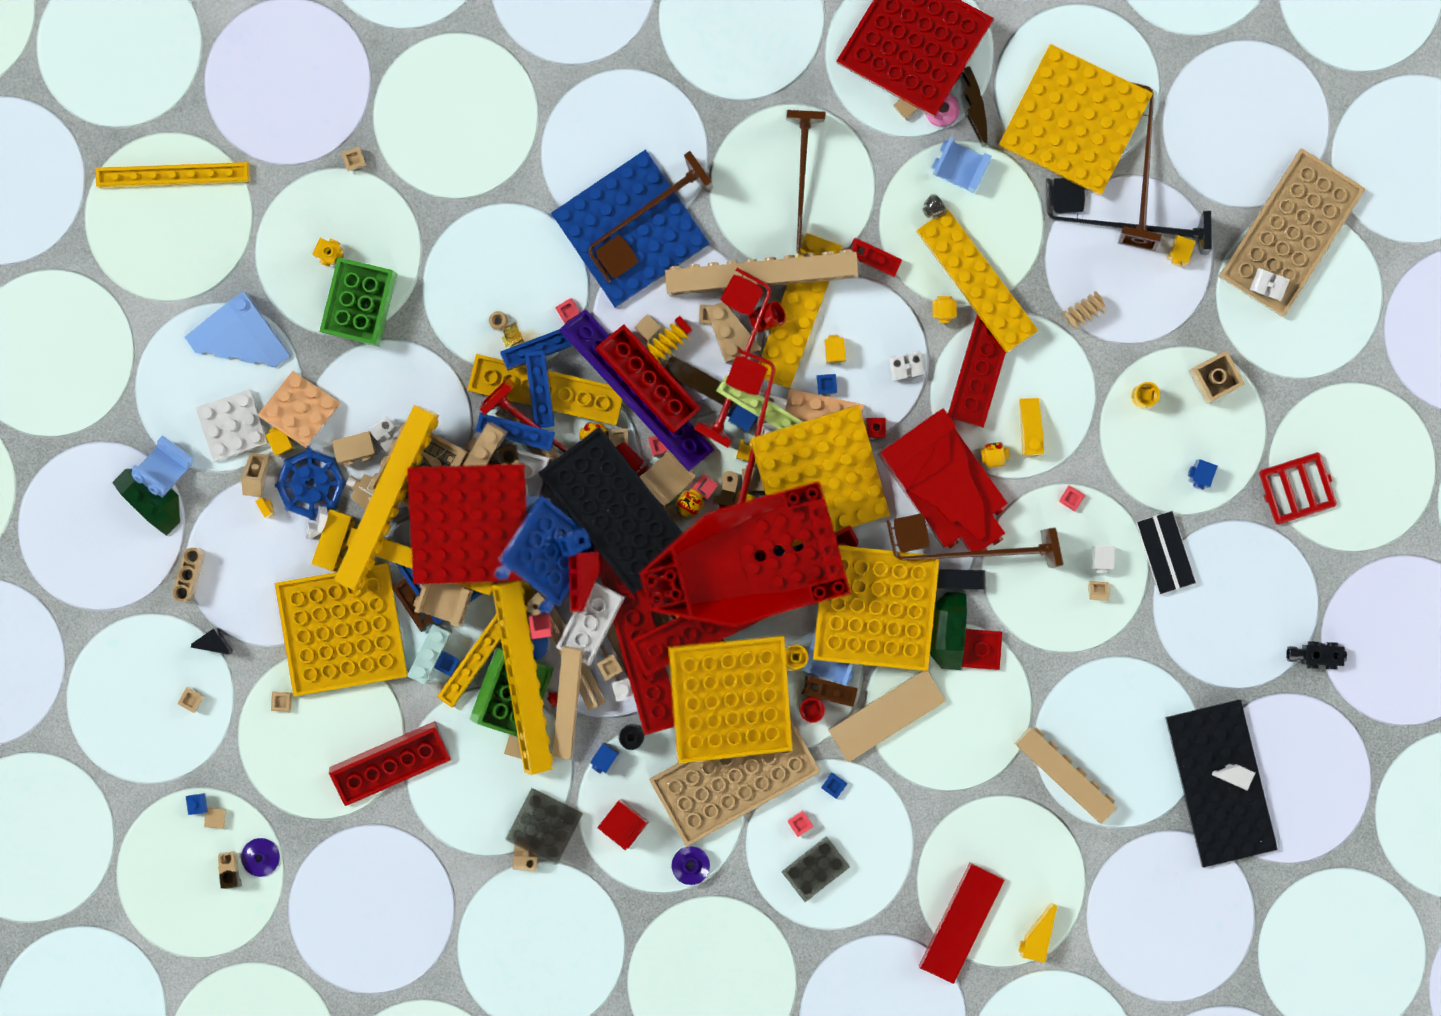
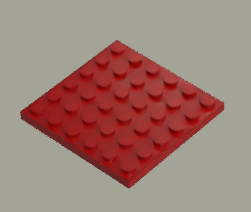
[836,0,994,118]
[407,463,527,584]

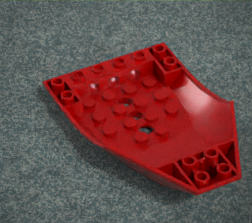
[639,481,851,628]

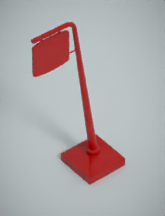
[694,267,771,448]
[717,349,775,510]
[479,377,649,476]

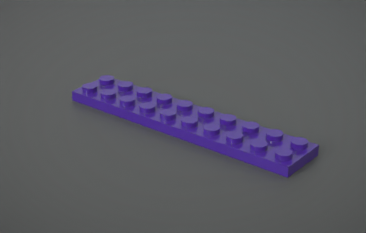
[559,309,714,472]

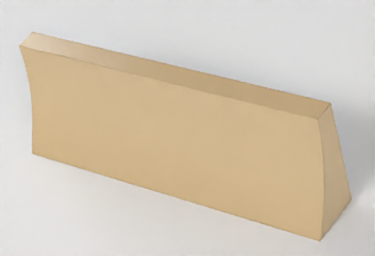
[828,671,946,762]

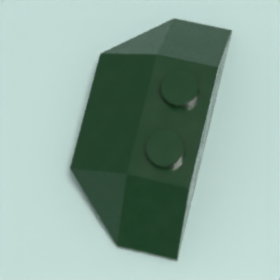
[112,469,181,536]
[930,592,967,670]

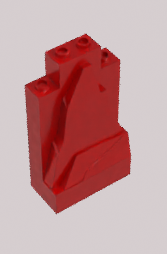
[877,408,1008,552]

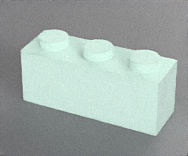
[407,624,453,685]

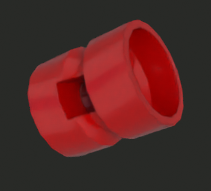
[749,301,786,333]
[799,697,825,723]

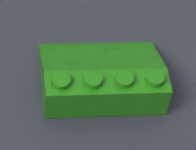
[319,257,398,347]
[469,647,554,737]

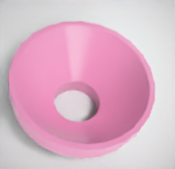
[925,94,960,127]

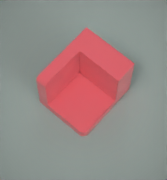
[529,613,554,639]

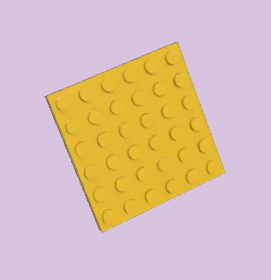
[998,44,1153,196]
[749,405,890,550]
[813,545,940,671]
[274,563,408,697]
[668,635,792,764]

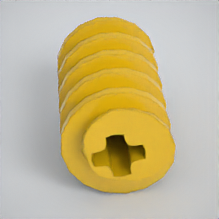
[647,323,689,364]

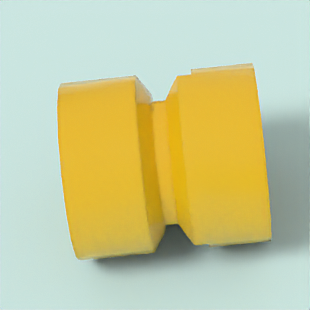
[1131,382,1160,409]
[785,645,808,671]

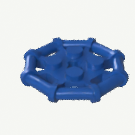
[275,448,347,520]

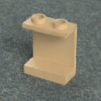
[640,450,696,508]
[414,583,474,627]

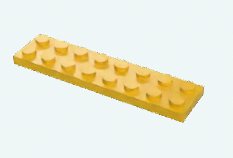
[916,209,1038,353]
[759,233,842,389]
[467,354,623,426]

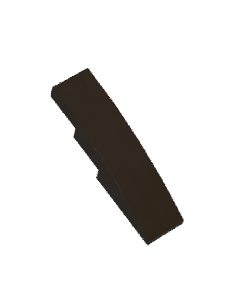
[962,66,988,147]
[664,355,734,408]

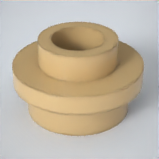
[489,311,508,330]

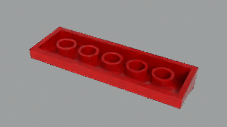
[595,324,701,434]
[329,721,451,806]
[918,862,1005,984]

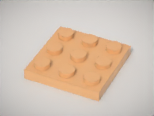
[258,371,340,448]

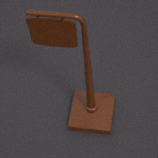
[786,110,826,254]
[589,151,713,283]

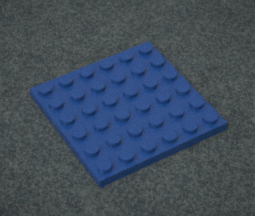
[551,149,710,308]

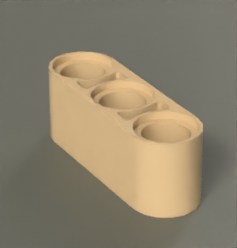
[173,547,205,602]

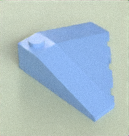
[184,291,291,367]

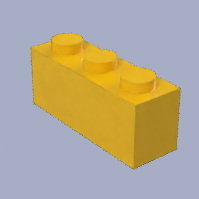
[311,509,356,572]

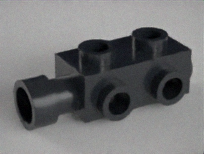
[1286,641,1347,670]

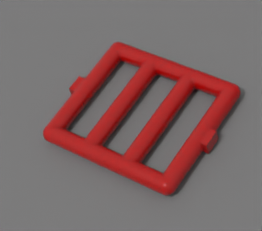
[1259,452,1337,525]

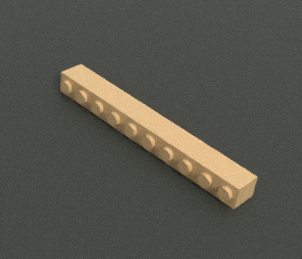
[665,249,859,296]

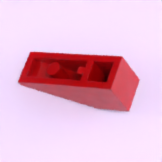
[569,553,600,612]

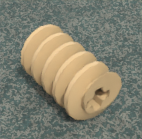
[1062,291,1106,330]

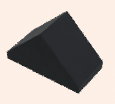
[190,628,233,654]

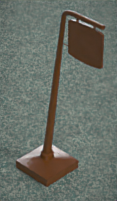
[1118,82,1162,252]
[886,513,1064,568]

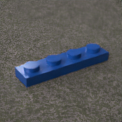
[500,329,573,371]
[525,350,555,428]
[475,413,556,451]

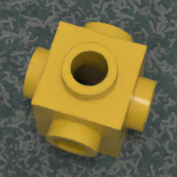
[312,238,344,267]

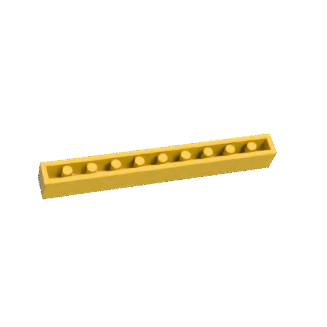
[334,405,439,590]
[492,581,553,775]

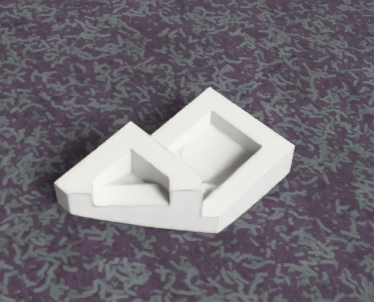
[305,506,328,539]
[1212,764,1255,790]

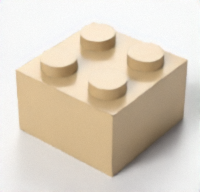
[1188,350,1245,404]

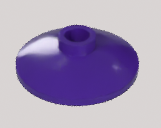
[241,838,280,877]
[671,846,710,885]

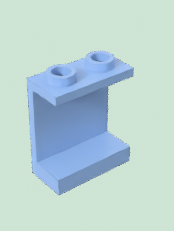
[931,137,992,194]
[132,435,193,498]
[801,634,857,686]

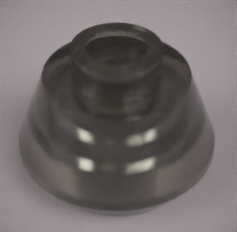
[922,194,947,219]

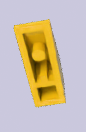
[1019,398,1044,456]
[1018,903,1057,963]

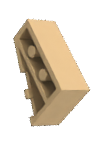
[706,302,761,363]

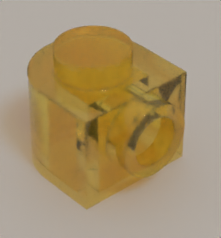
[501,322,525,348]

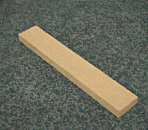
[552,646,583,760]

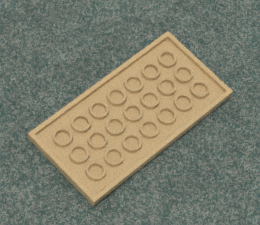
[1218,148,1366,318]
[649,717,821,847]

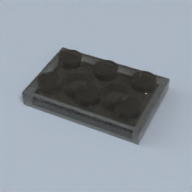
[781,836,850,902]

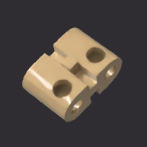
[512,836,539,872]

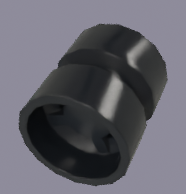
[619,724,645,750]

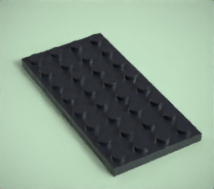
[538,426,683,595]
[1165,699,1278,868]

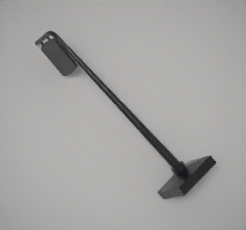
[1046,178,1212,255]

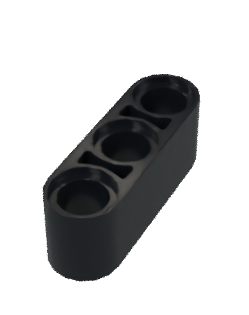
[937,569,986,589]

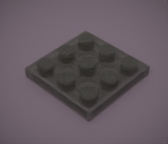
[505,787,583,866]

